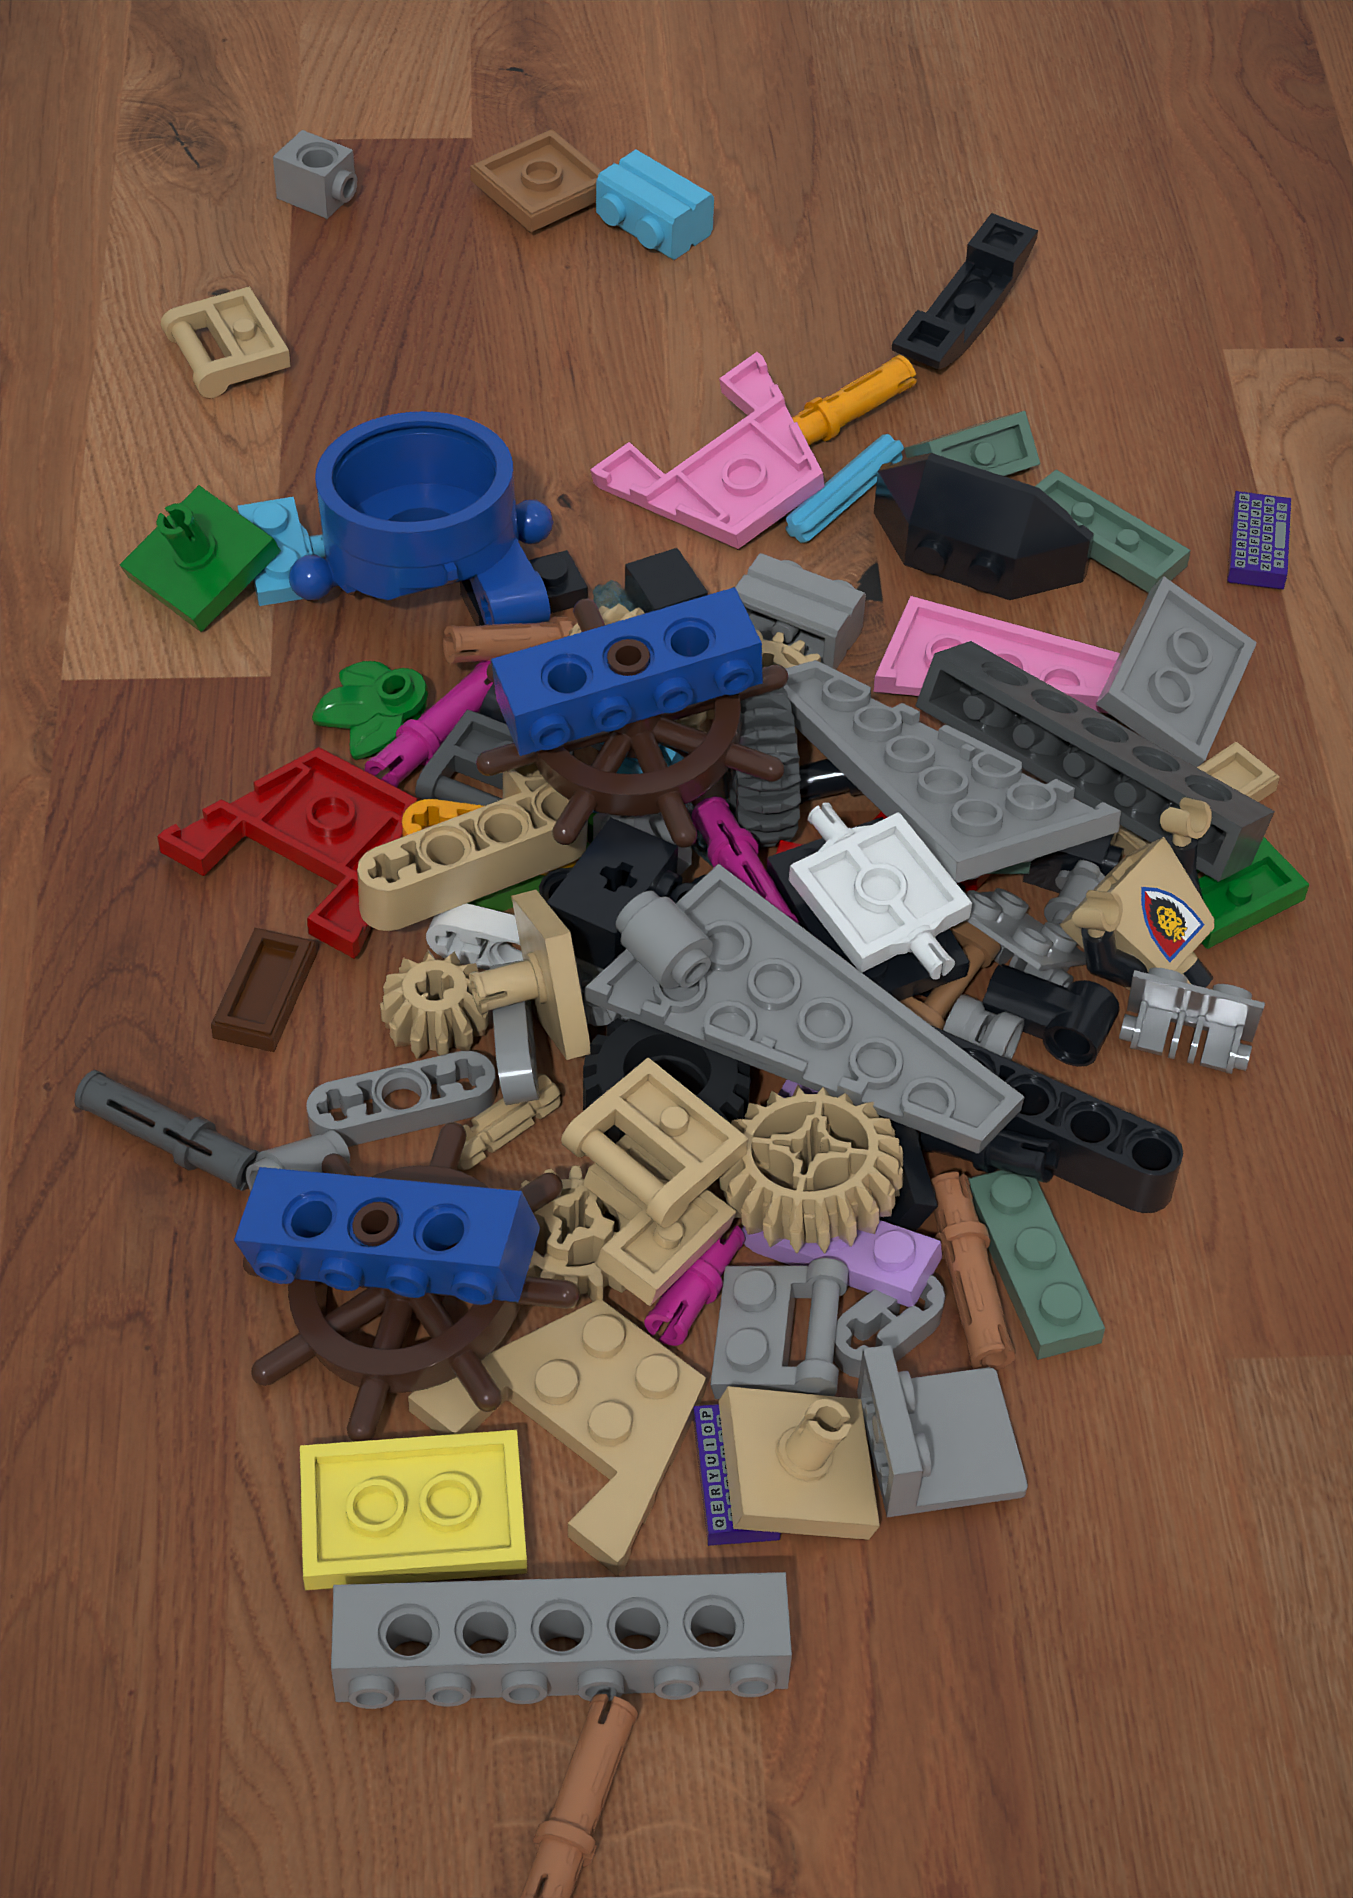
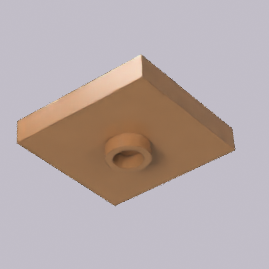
[470,129,602,232]

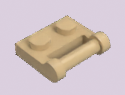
[161,286,290,398]
[561,1058,749,1228]

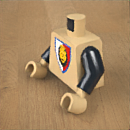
[1060,797,1214,990]

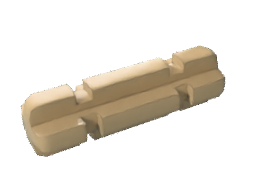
[458,1074,561,1170]

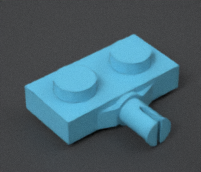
[237,497,325,606]

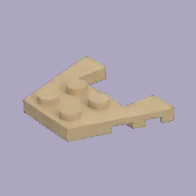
[408,1299,706,1576]

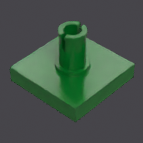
[119,485,281,632]

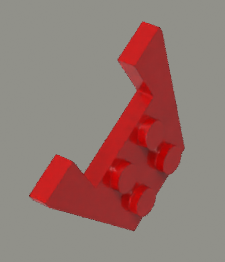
[157,747,417,959]

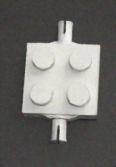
[789,803,972,979]

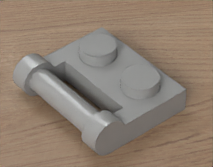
[710,1258,849,1399]

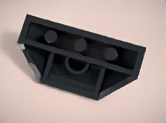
[874,453,1094,600]

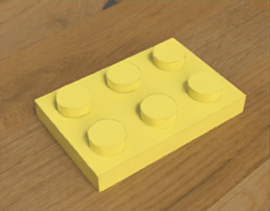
[300,1430,527,1590]

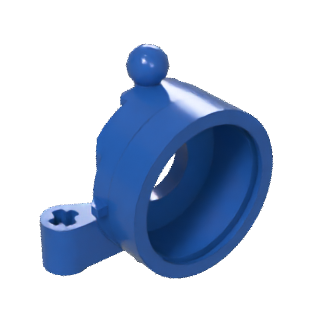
[289,411,554,625]

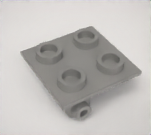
[965,888,1086,988]
[1119,968,1265,1074]

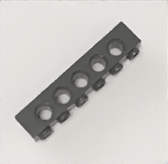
[915,641,1275,882]

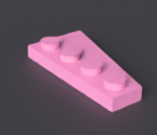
[873,596,1120,713]

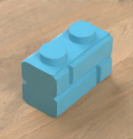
[596,149,714,260]

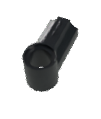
[982,964,1120,1067]

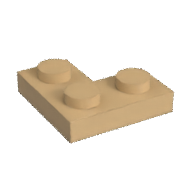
[583,1134,737,1306]

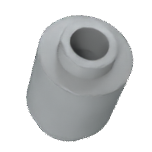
[615,891,713,989]

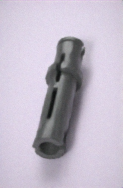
[74,1070,259,1191]

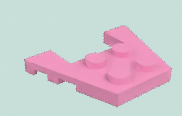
[590,352,825,549]

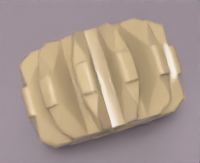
[380,950,489,1059]

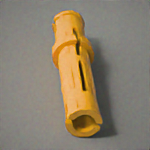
[792,355,917,445]

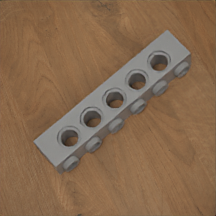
[331,1572,792,1709]

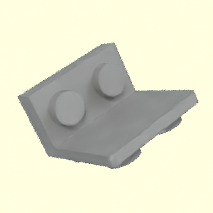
[857,1345,1028,1517]

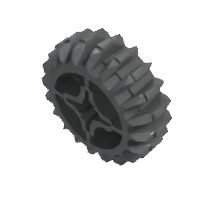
[723,687,801,848]

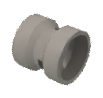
[943,994,1024,1060]

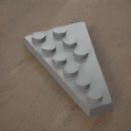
[784,660,1121,883]
[585,864,1024,1154]

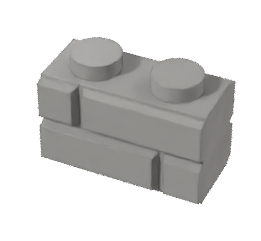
[735,553,866,670]

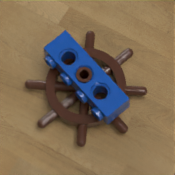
[476,587,789,848]
[234,1122,580,1442]

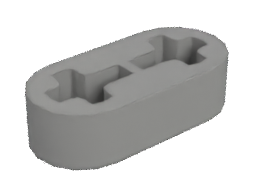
[833,1275,945,1378]

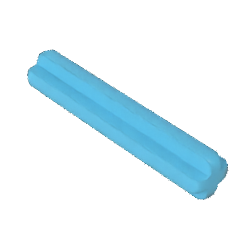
[785,434,904,543]

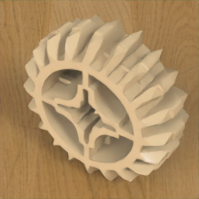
[719,1084,903,1254]

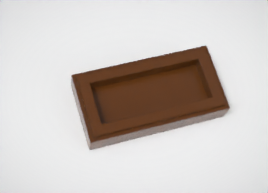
[211,928,317,1052]

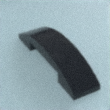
[892,213,1038,369]

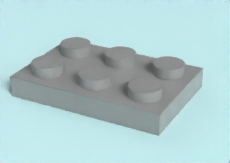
[1096,576,1257,767]

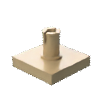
[469,890,590,1060]
[718,1386,880,1540]

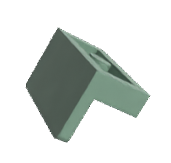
[904,411,1040,476]

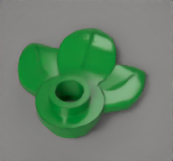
[312,661,428,760]

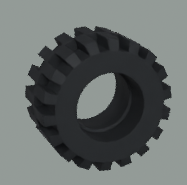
[583,1018,751,1144]

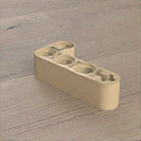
[357,742,588,931]

